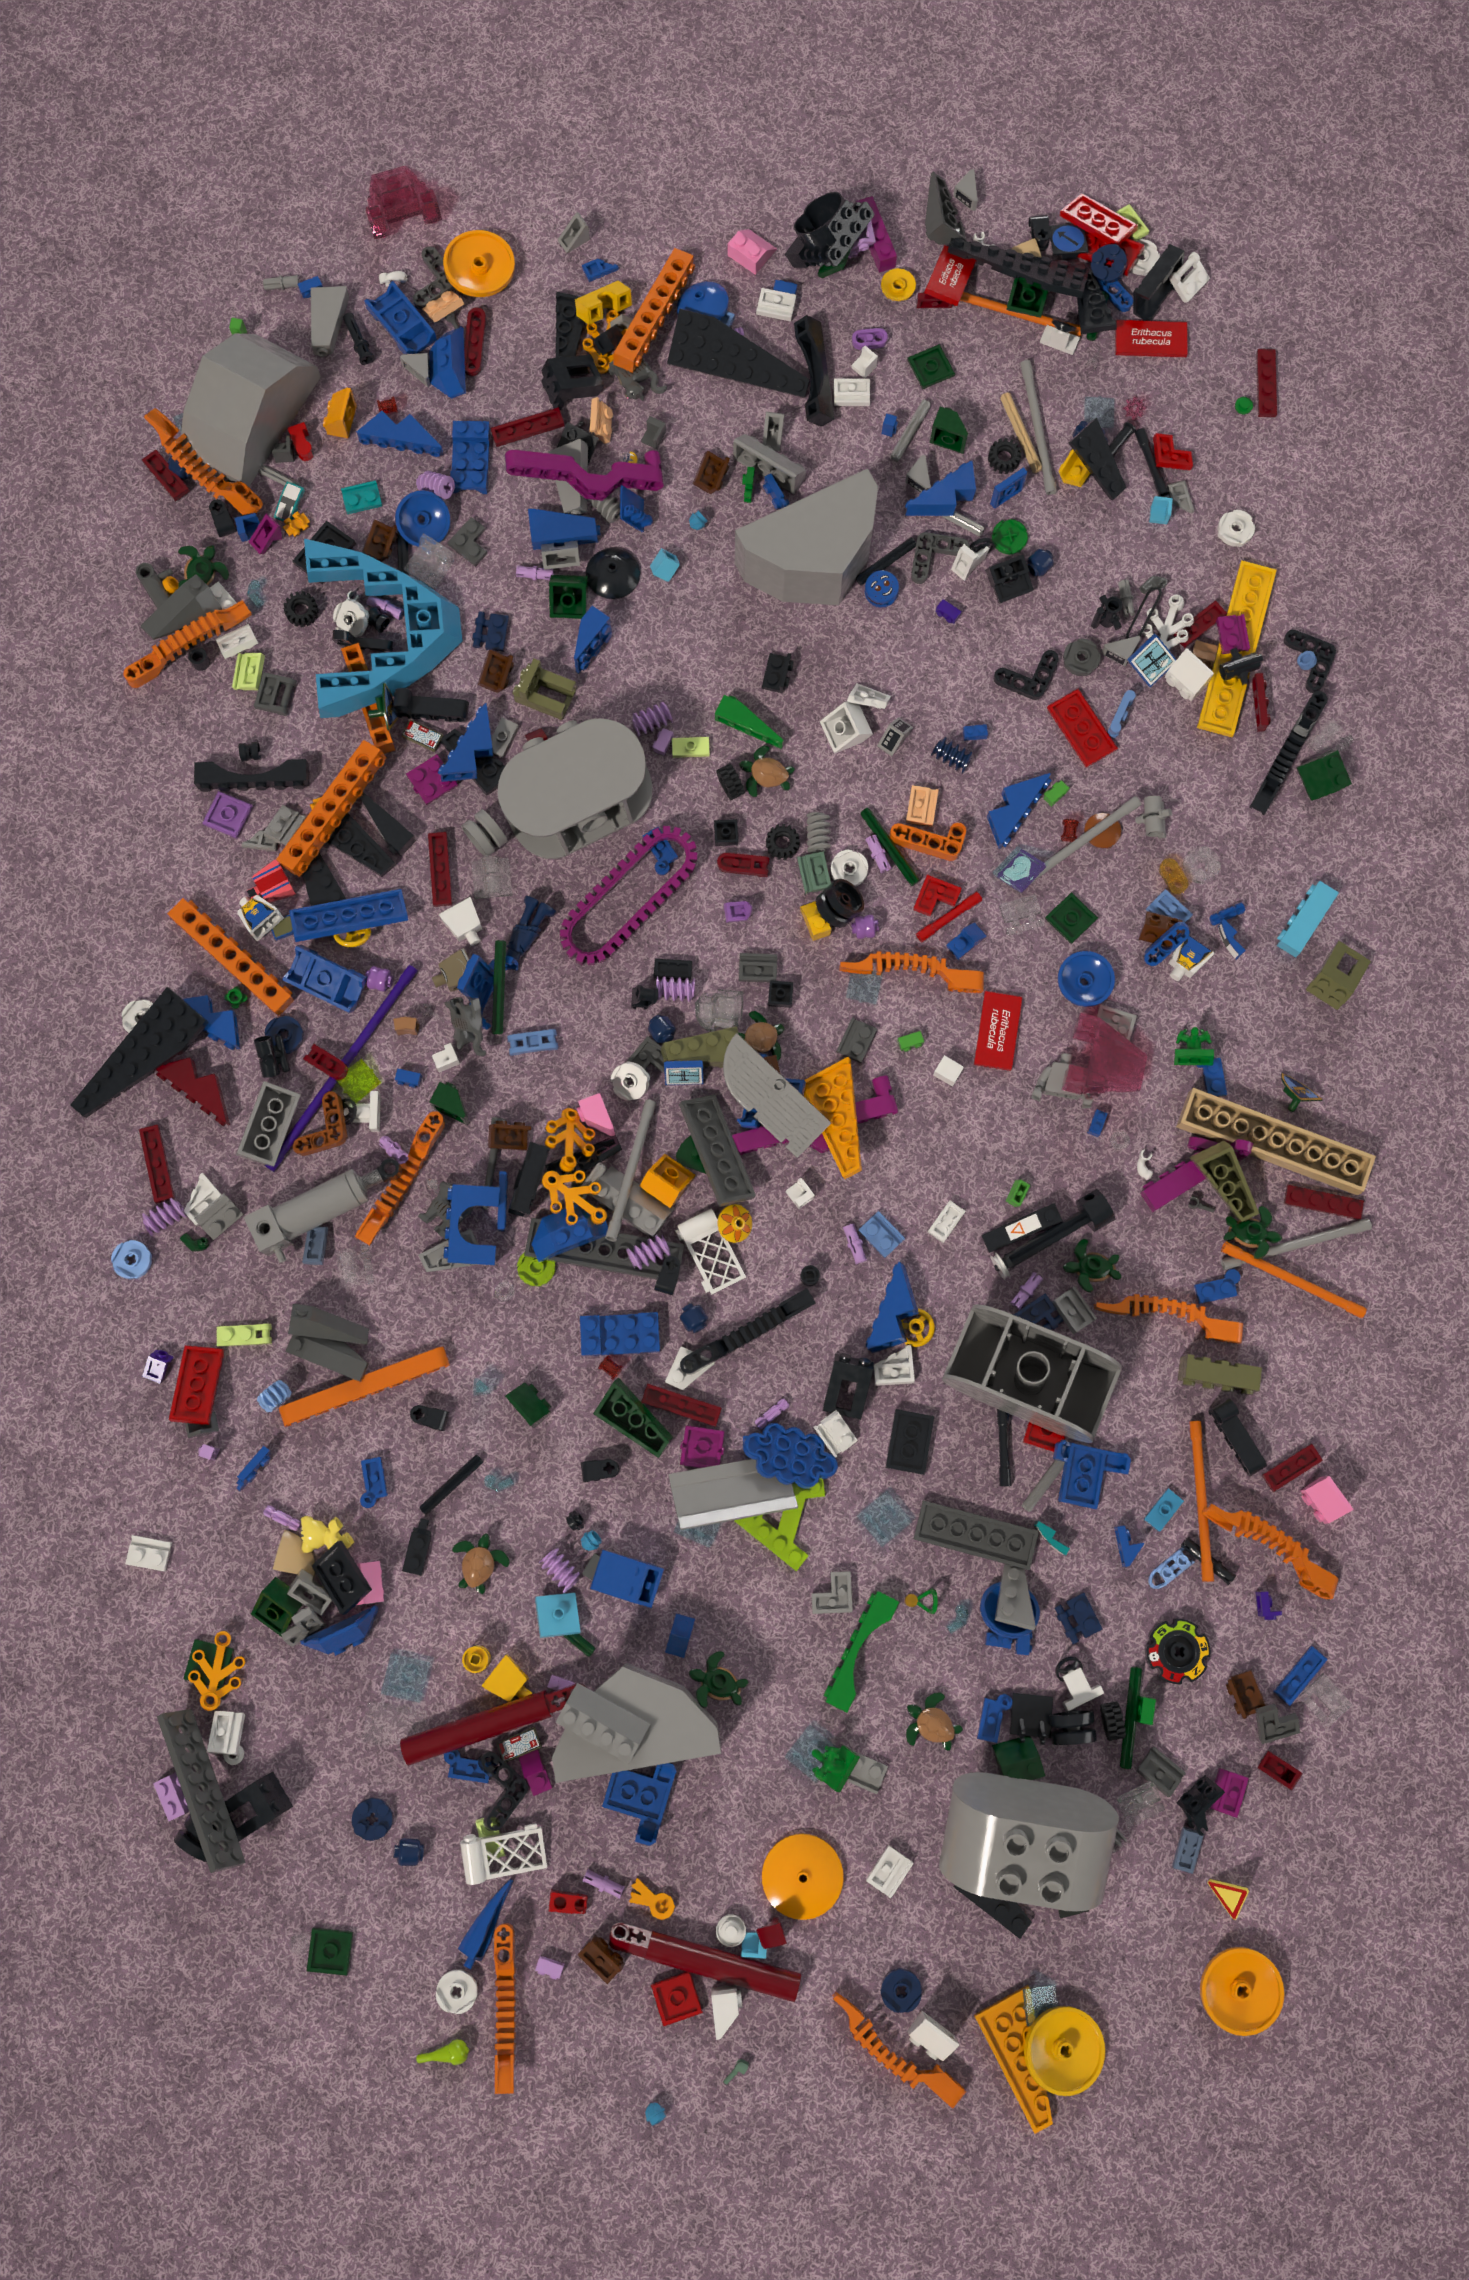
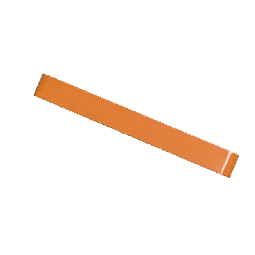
[278,1346,450,1427]

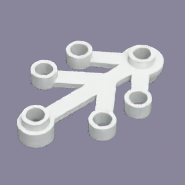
[1141,594,1194,650]

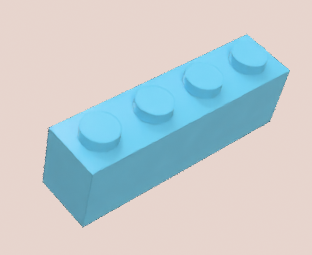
[1277,881,1339,958]

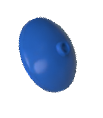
[677,281,729,320]
[395,491,450,547]
[1058,951,1115,1007]
[980,1582,1040,1639]

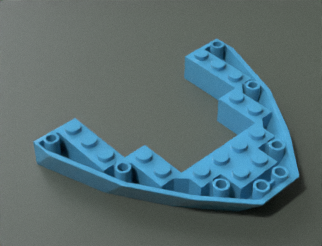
[304,539,463,718]

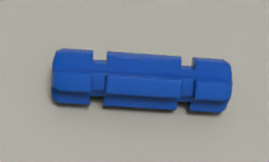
[1209,902,1246,926]

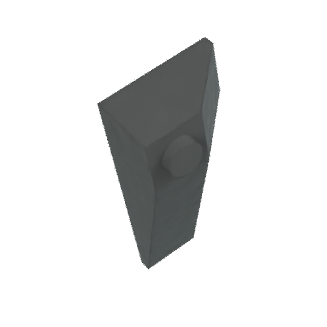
[925,171,966,245]
[141,575,222,640]
[288,1304,369,1345]
[285,1335,369,1382]

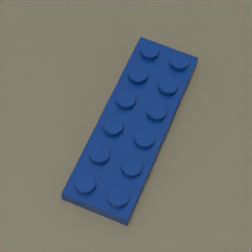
[289,889,408,942]

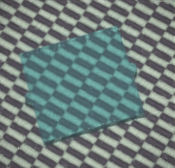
[1084,396,1114,428]
[846,971,883,1004]
[1023,1984,1059,2026]

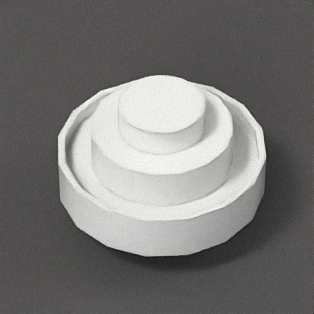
[716,1914,746,1947]

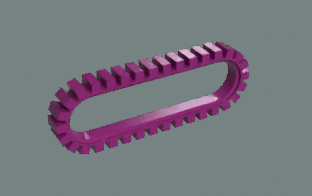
[560,826,697,966]

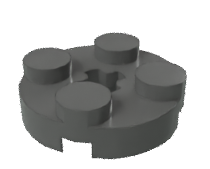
[1063,639,1101,676]

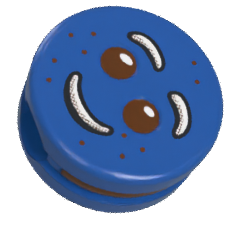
[865,570,899,608]

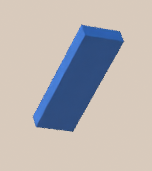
[497,1171,508,1232]
[1273,1646,1328,1706]

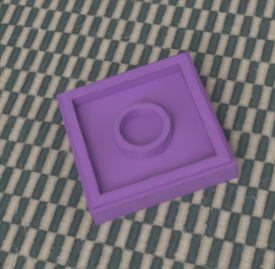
[202,791,253,839]

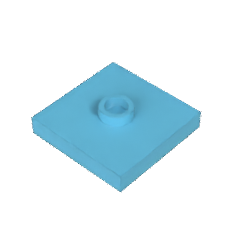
[535,1593,581,1638]

